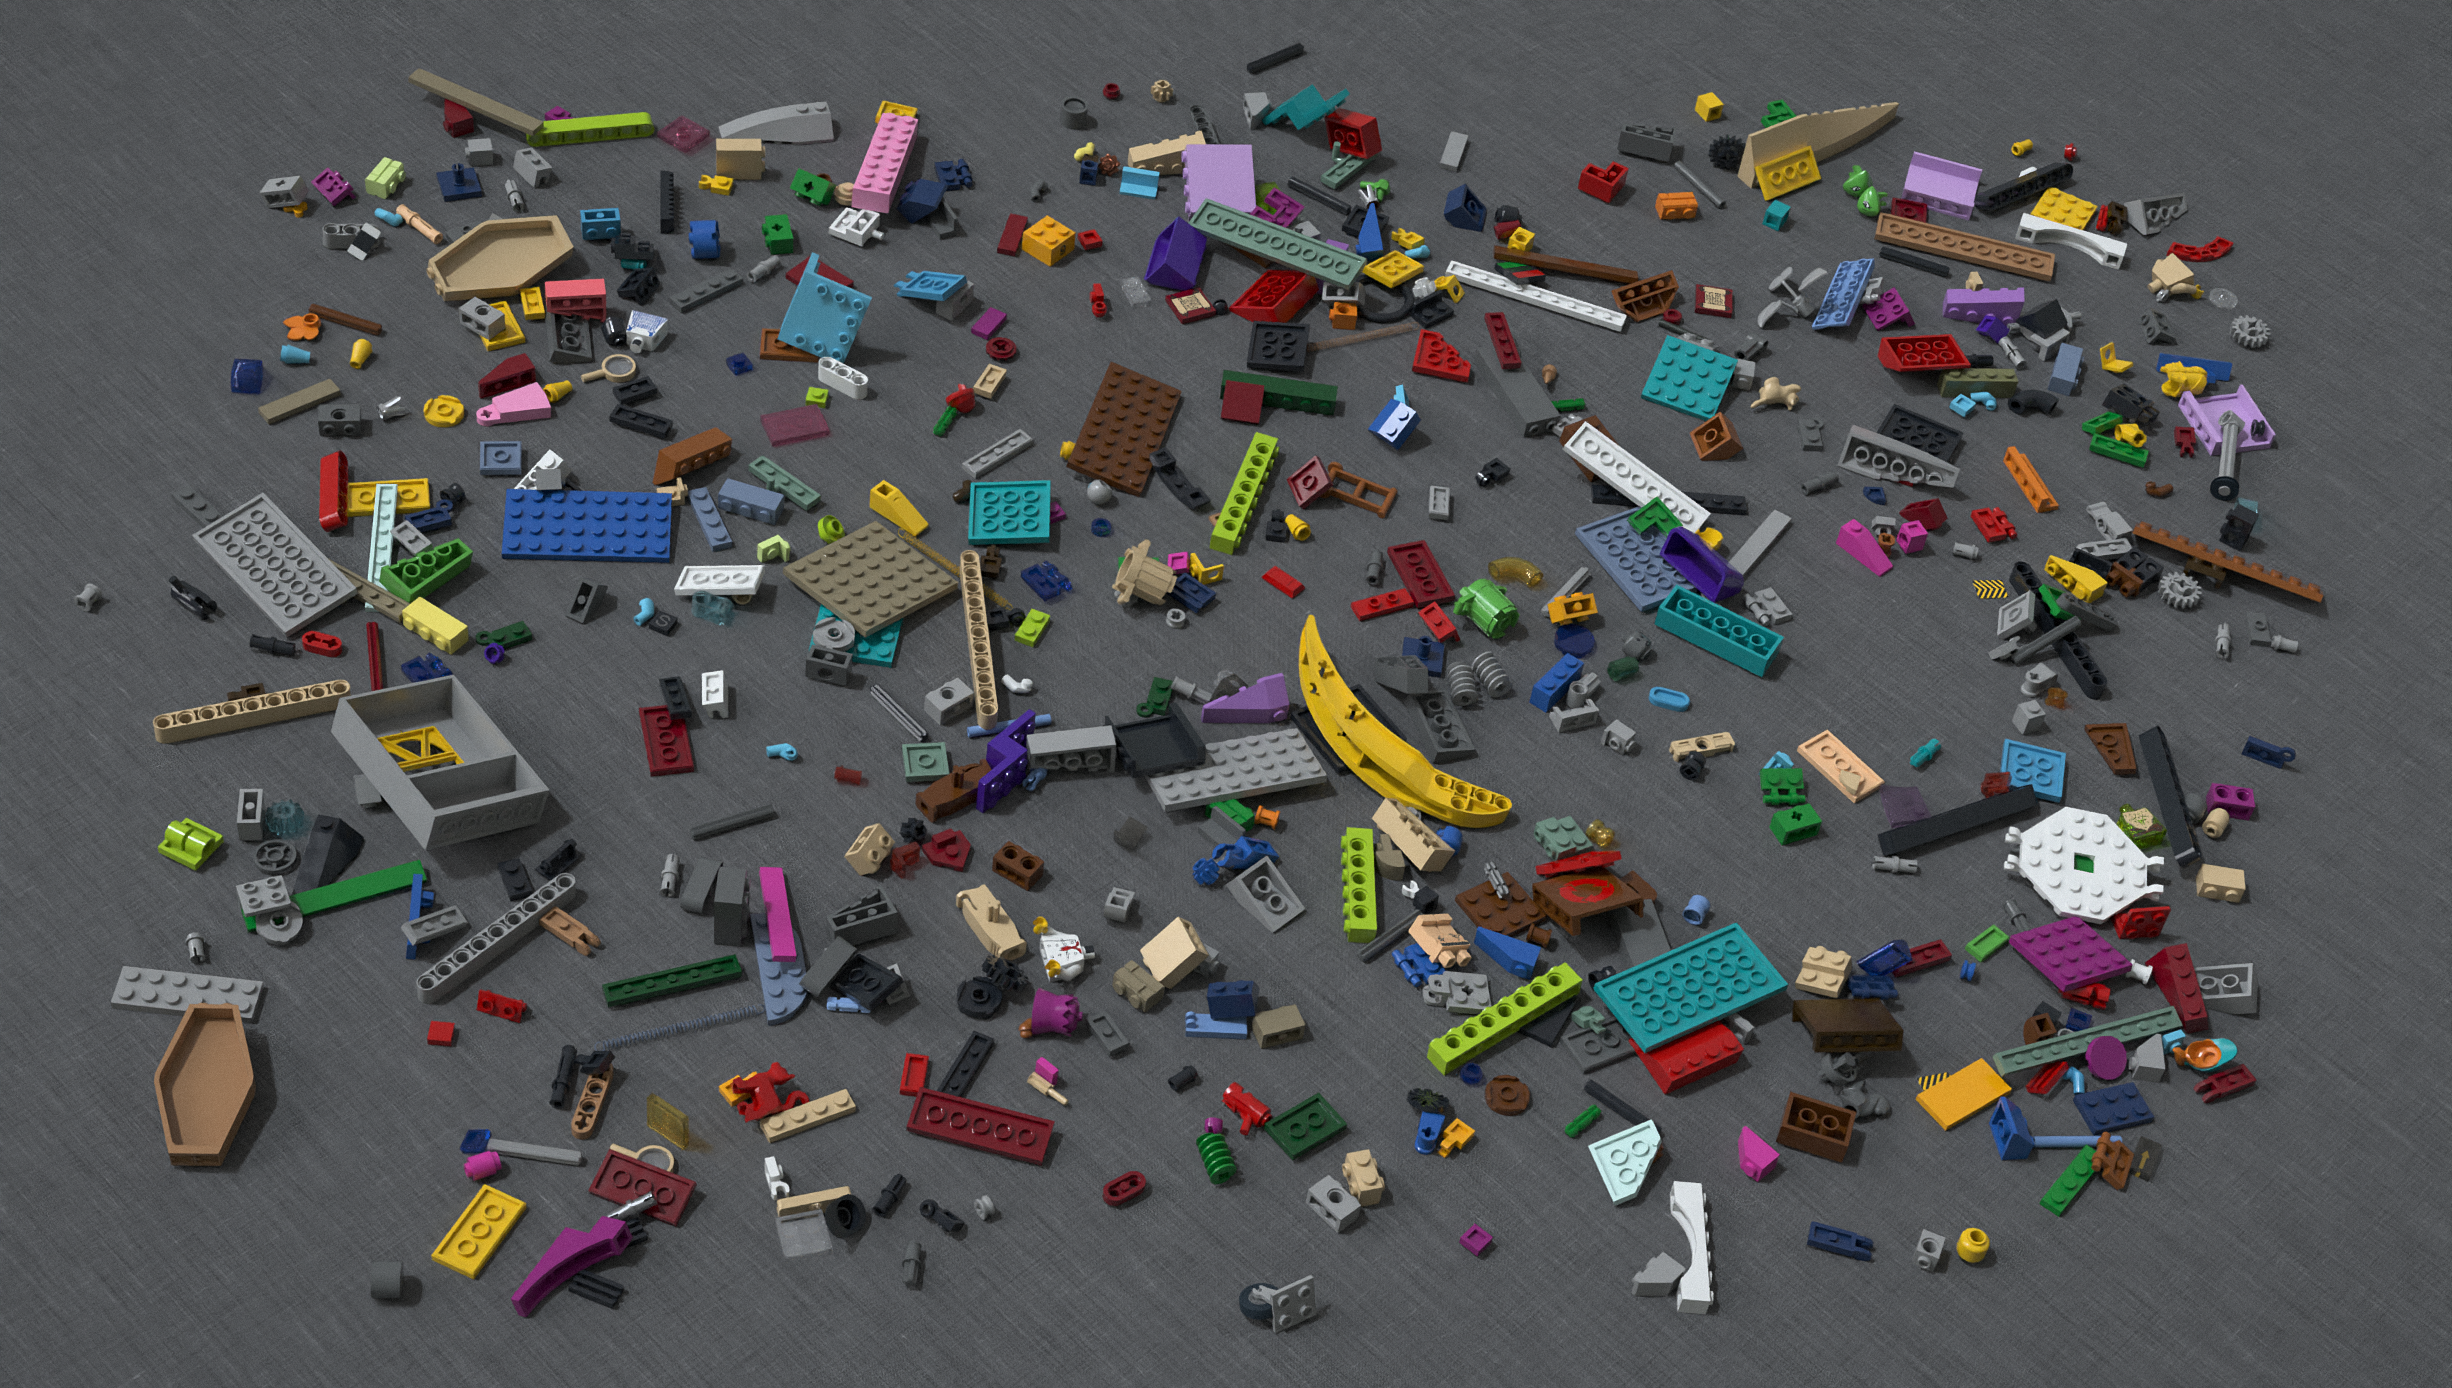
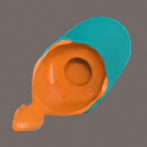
[2173,1038,2238,1072]

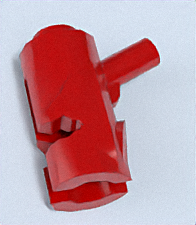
[2058,983,2110,1010]
[1222,1082,1272,1135]

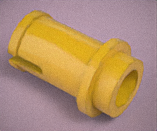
[2011,139,2033,156]

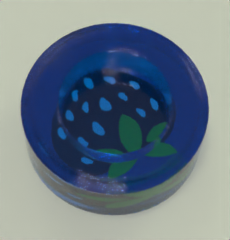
[1091,518,1111,537]

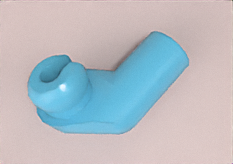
[1971,392,1997,411]
[634,598,654,626]
[766,743,798,760]

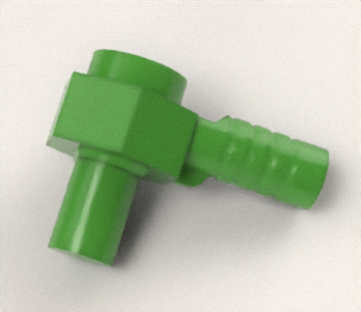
[1360,179,1390,203]

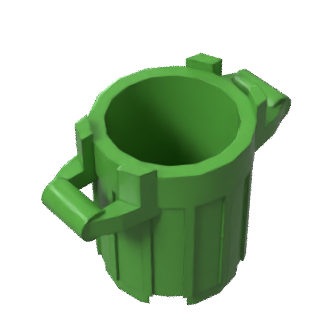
[1453,579,1520,639]

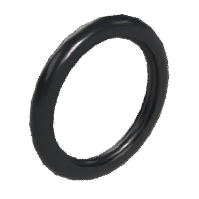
[1355,274,1414,323]

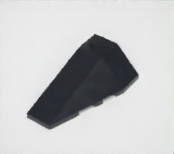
[292,814,364,895]

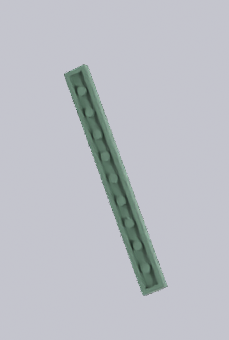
[1992,1006,2183,1077]

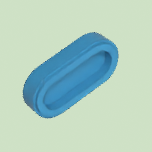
[1648,687,1690,712]

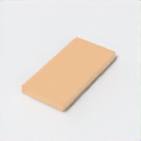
[1797,730,1885,803]

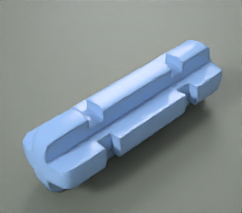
[827,997,871,1013]

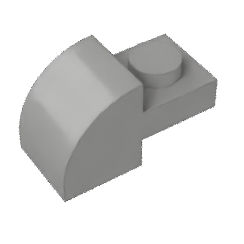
[1103,887,1135,923]

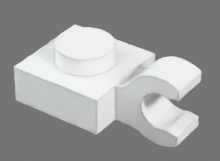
[765,1156,790,1200]

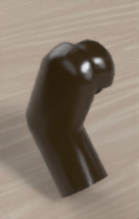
[952,480,972,503]

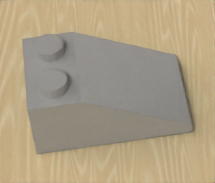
[1226,856,1305,933]
[2194,963,2258,1014]

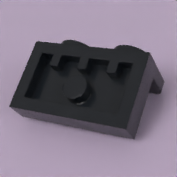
[617,268,660,305]
[1411,290,1454,329]

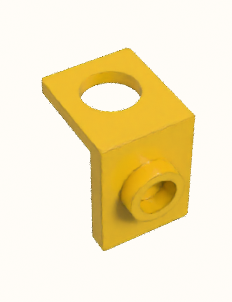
[1434,275,1465,303]
[2100,342,2133,373]
[1189,553,1224,585]

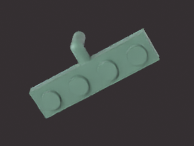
[1320,142,1378,189]
[748,455,821,511]

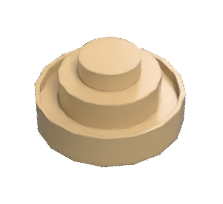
[834,182,854,206]

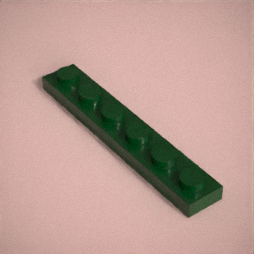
[602,954,742,1008]

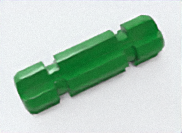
[1551,398,1585,412]
[933,406,957,437]
[1564,1105,1601,1138]

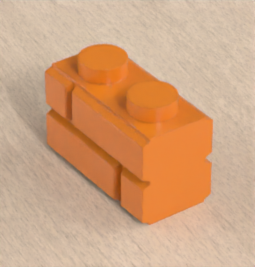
[1655,192,1698,220]

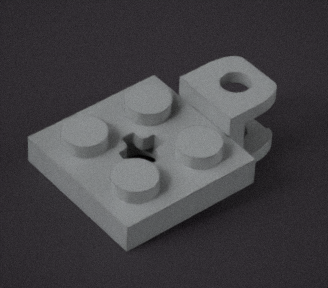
[1423,971,1491,1015]

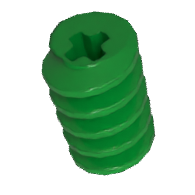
[1196,1133,1237,1185]

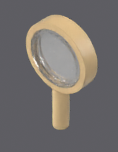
[581,354,636,383]
[610,1143,674,1173]

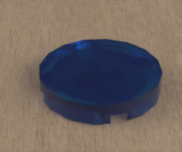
[1554,624,1595,658]

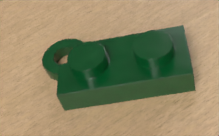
[475,621,532,653]
[1136,677,1173,718]

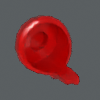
[945,384,975,413]

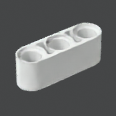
[818,357,868,400]

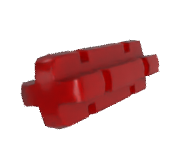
[2096,205,2108,232]

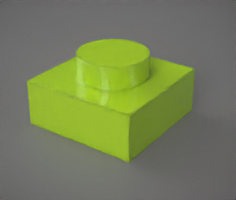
[805,387,829,409]

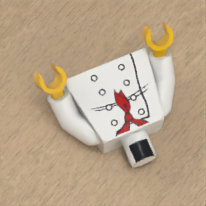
[1033,916,1095,982]

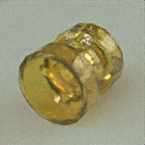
[1585,819,1616,848]

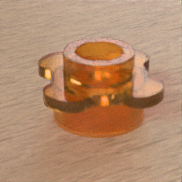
[2045,688,2068,708]

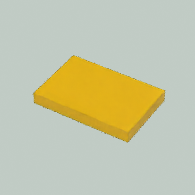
[1362,250,1424,288]
[479,301,525,351]

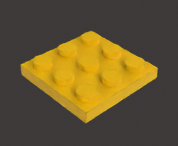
[2030,187,2098,231]

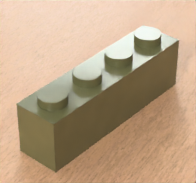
[1937,368,2018,398]

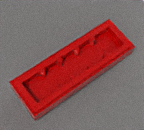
[1351,588,1414,621]

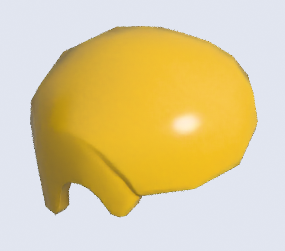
[1695,528,1723,551]

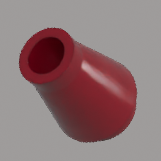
[1493,220,1521,240]

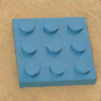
[1998,739,2066,803]

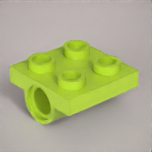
[158,818,224,871]

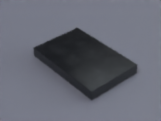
[829,954,904,1011]
[1517,995,1579,1047]

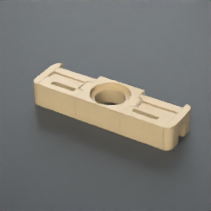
[1669,732,1735,762]
[777,1186,852,1221]

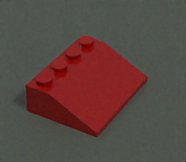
[1229,270,1319,323]
[1878,334,1971,372]
[1629,1021,1744,1094]

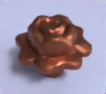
[1098,154,1120,176]

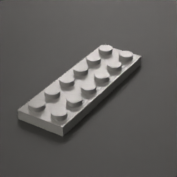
[111,966,264,1024]

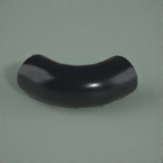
[2008,389,2059,414]

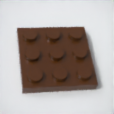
[1455,872,1546,937]

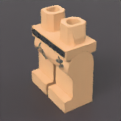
[1408,913,1472,968]

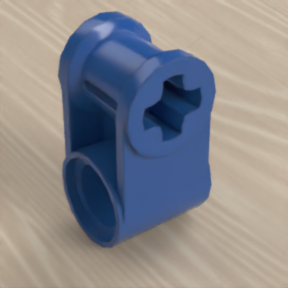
[1414,1111,1445,1155]

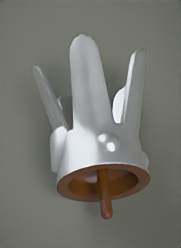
[1359,184,1380,210]

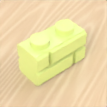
[365,157,406,199]

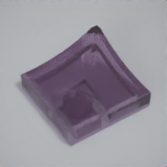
[1880,784,1931,828]

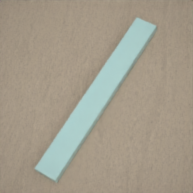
[365,484,398,612]

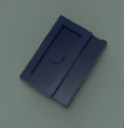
[1166,573,1216,613]

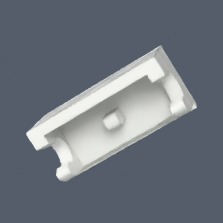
[702,670,728,718]

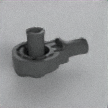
[1818,1052,1868,1086]

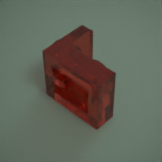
[1981,772,2012,798]
[890,842,920,878]

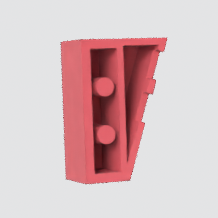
[545,279,606,323]

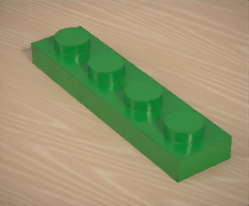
[2040,1144,2096,1217]

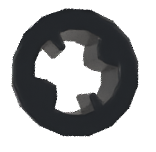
[2250,419,2265,437]

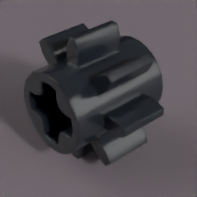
[899,818,927,845]

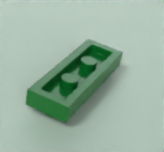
[2089,433,2149,468]

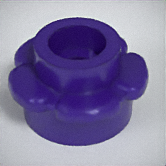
[484,643,505,664]

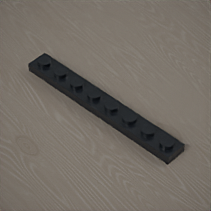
[1591,484,1747,515]

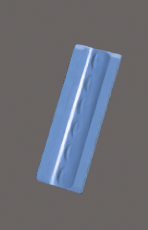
[1812,258,1875,330]

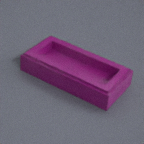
[971,307,1007,340]

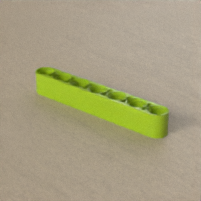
[525,112,654,147]

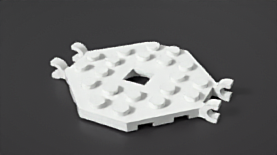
[2004,807,2164,924]

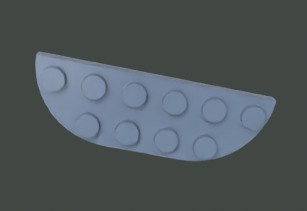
[750,913,808,1026]

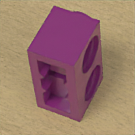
[2206,783,2255,821]

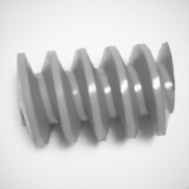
[1472,652,1512,697]
[1447,661,1478,706]

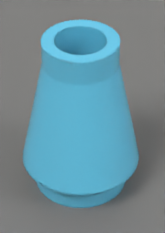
[280,344,311,364]

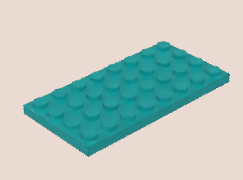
[1594,922,1789,1053]

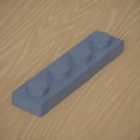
[687,487,732,552]

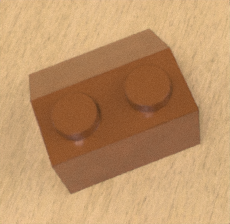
[1690,412,1743,461]

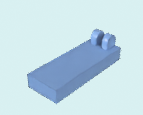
[1185,1011,1247,1039]

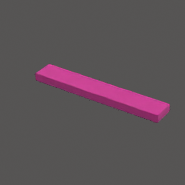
[759,867,796,962]

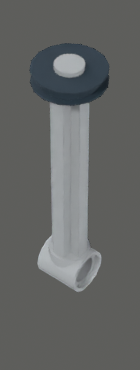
[2210,410,2245,501]

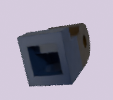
[1079,154,1099,186]

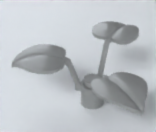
[1758,267,1828,329]

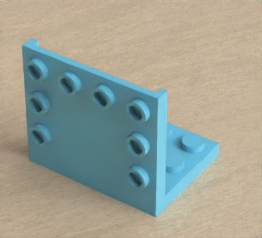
[777,252,872,364]

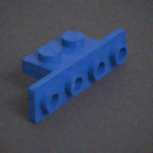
[2156,353,2232,385]

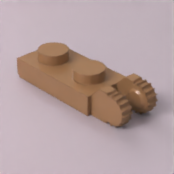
[539,906,601,956]

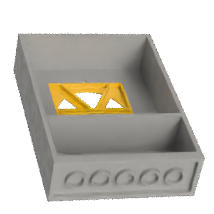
[331,675,549,850]

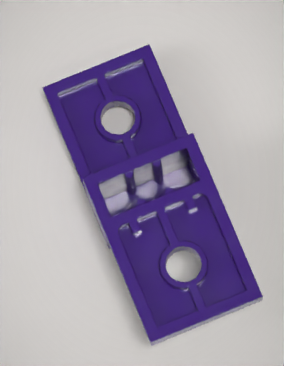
[976,709,1036,813]

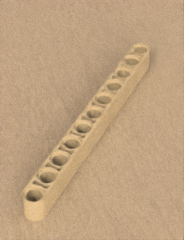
[960,550,998,730]

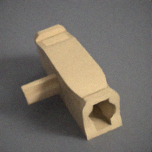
[956,884,1027,961]

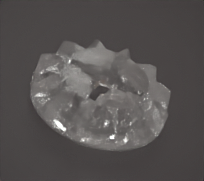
[2208,288,2238,310]

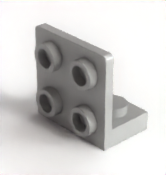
[236,875,291,917]

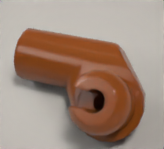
[1018,1018,1032,1038]

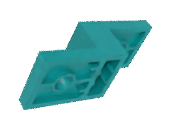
[1262,84,1350,130]

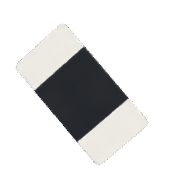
[347,223,381,260]

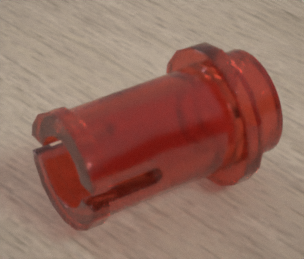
[834,765,862,785]

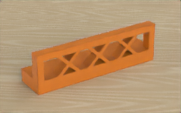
[2003,446,2059,513]

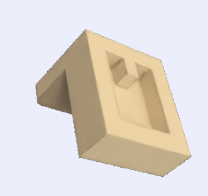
[656,477,688,506]

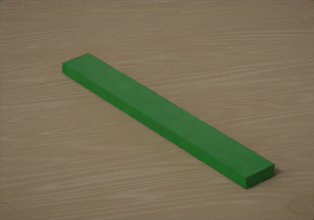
[241,860,427,933]

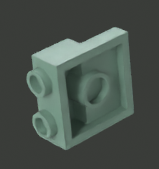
[1533,816,1593,861]

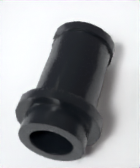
[1168,1065,1198,1091]

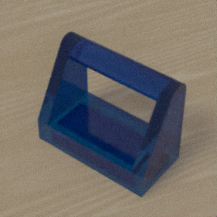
[1857,939,1913,976]

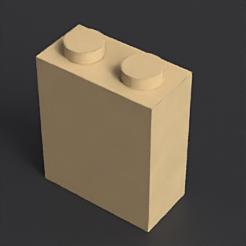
[716,139,765,180]
[1140,917,1209,989]

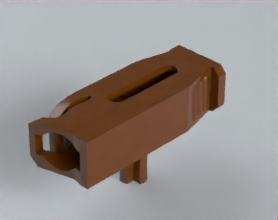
[915,759,991,823]

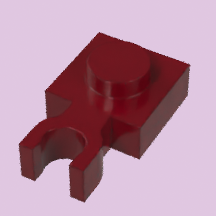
[2174,426,2196,458]

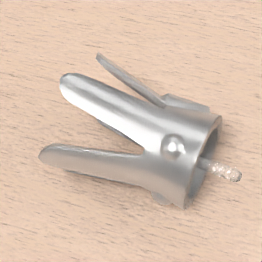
[374,396,405,420]

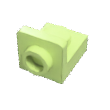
[757,535,791,563]

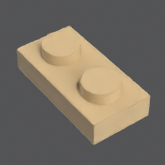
[973,364,1007,399]

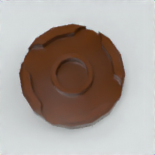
[1484,1075,1530,1116]

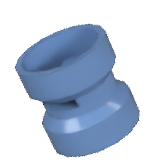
[1682,895,1711,925]

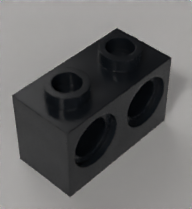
[2219,504,2259,551]

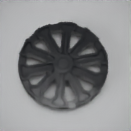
[1407,1088,1450,1113]

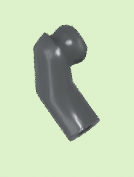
[1030,179,1048,202]

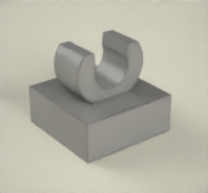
[1871,516,1896,537]

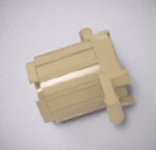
[1112,540,1177,605]

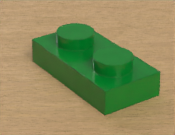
[2082,412,2123,435]

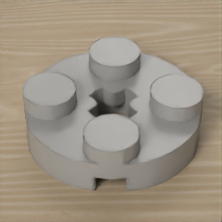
[813,617,855,652]
[256,901,303,945]

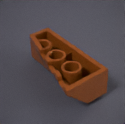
[652,427,733,485]

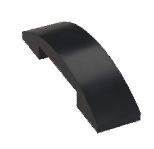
[1149,447,1211,509]

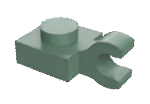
[1571,1006,1606,1034]

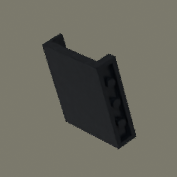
[1103,702,1206,778]

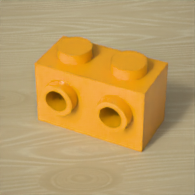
[1547,592,1598,626]

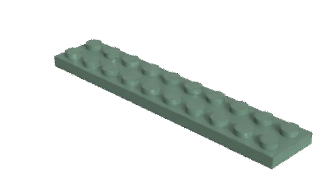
[1189,198,1367,290]

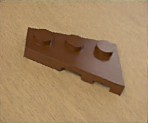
[2084,723,2136,775]

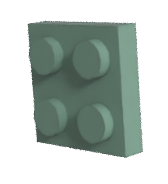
[902,742,949,782]

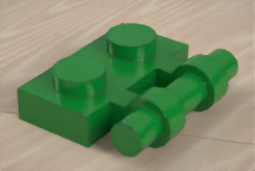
[1759,768,1806,805]

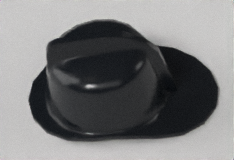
[825,1194,866,1239]

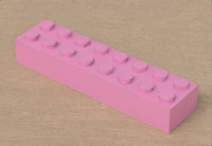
[852,113,918,213]

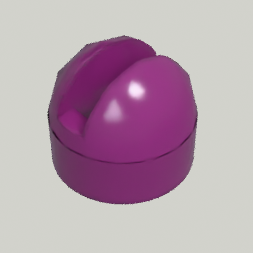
[1204,1117,1223,1134]

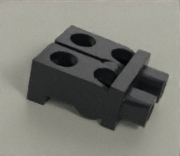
[2102,383,2160,426]

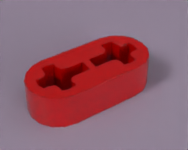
[302,631,342,657]

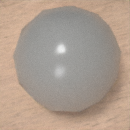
[1087,480,1112,505]

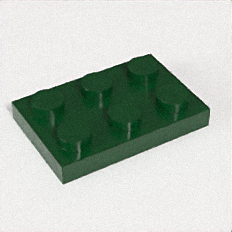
[1264,1092,1347,1161]

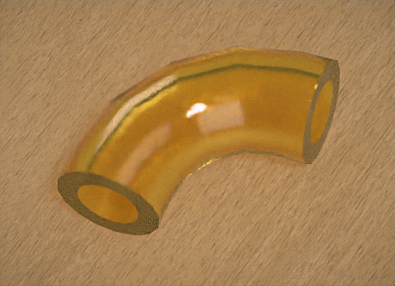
[1488,557,1543,587]

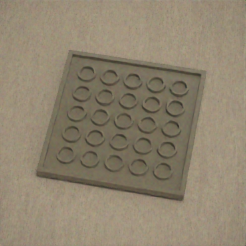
[783,521,958,638]

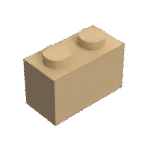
[2196,864,2246,903]

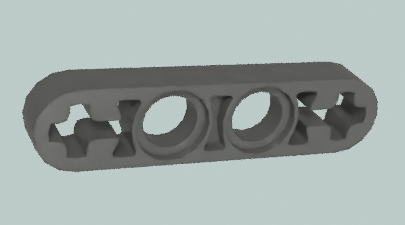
[2056,592,2118,631]

